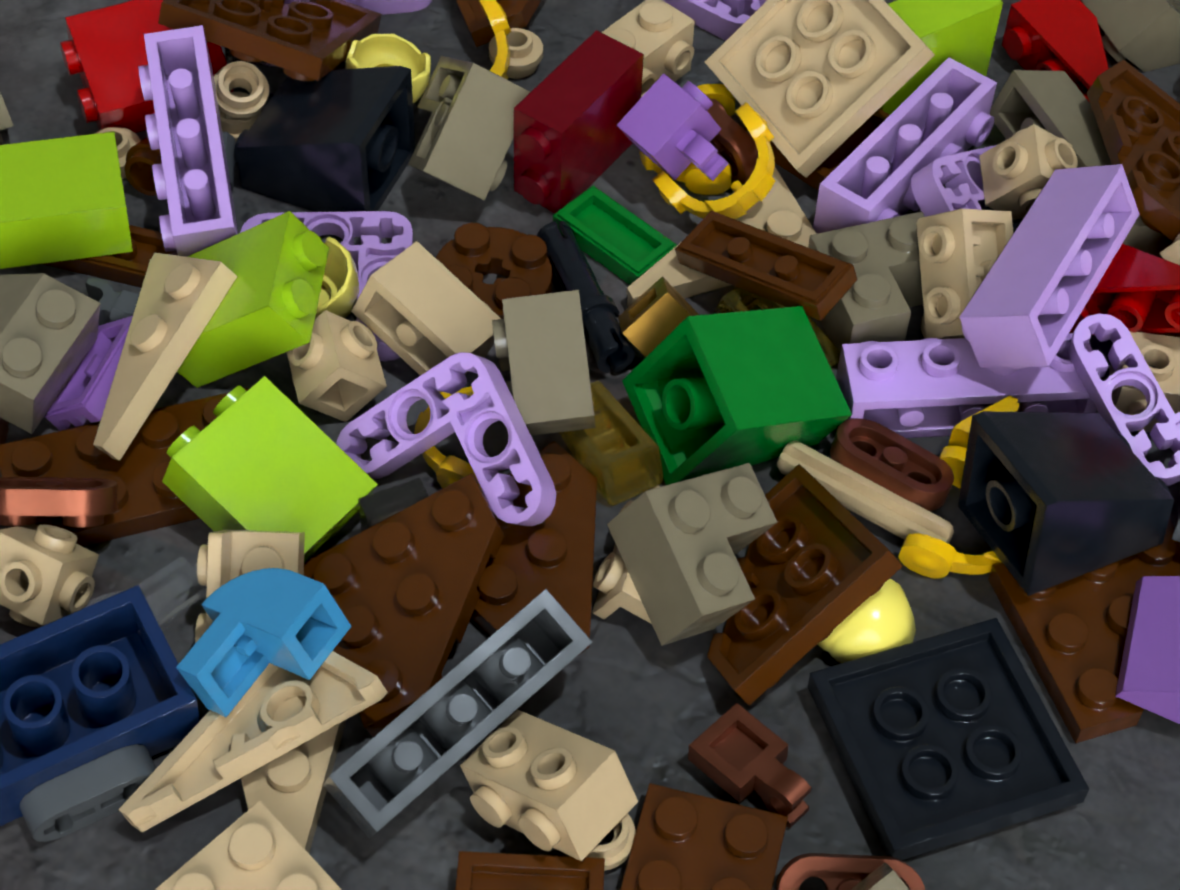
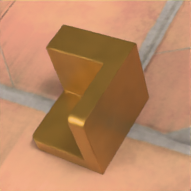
[618,276,699,357]

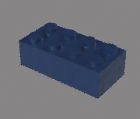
[0,585,200,826]

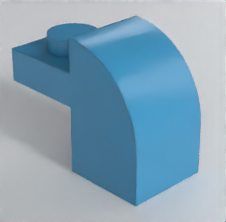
[176,568,352,717]

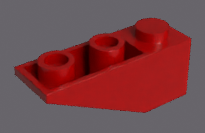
[1002,0,1109,103]
[1069,243,1180,335]

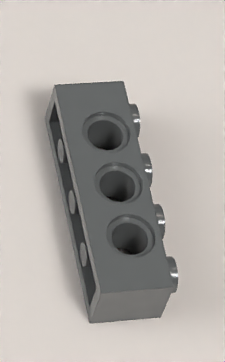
[323,589,592,839]

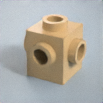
[979,124,1078,220]
[286,310,387,422]
[0,524,99,628]

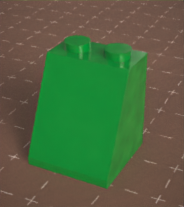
[622,306,852,485]

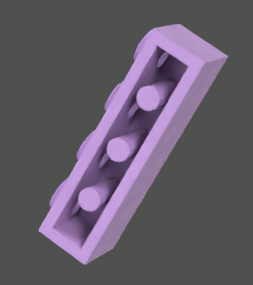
[138,25,238,257]
[813,58,997,234]
[959,164,1140,369]
[836,333,1097,438]

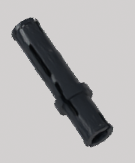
[537,221,635,373]

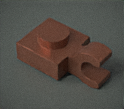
[688,703,812,828]

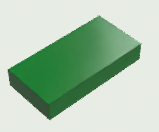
[553,185,677,285]

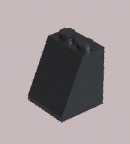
[234,66,415,212]
[958,411,1174,596]

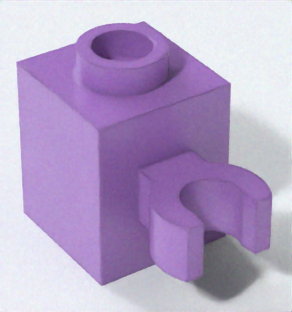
[617,73,729,181]

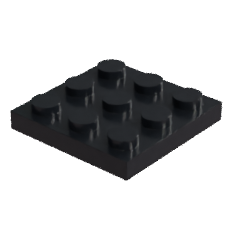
[807,618,1089,860]

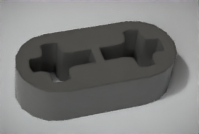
[19,744,156,842]

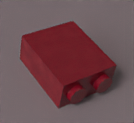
[514,30,644,213]

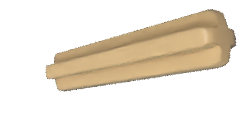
[777,440,954,543]

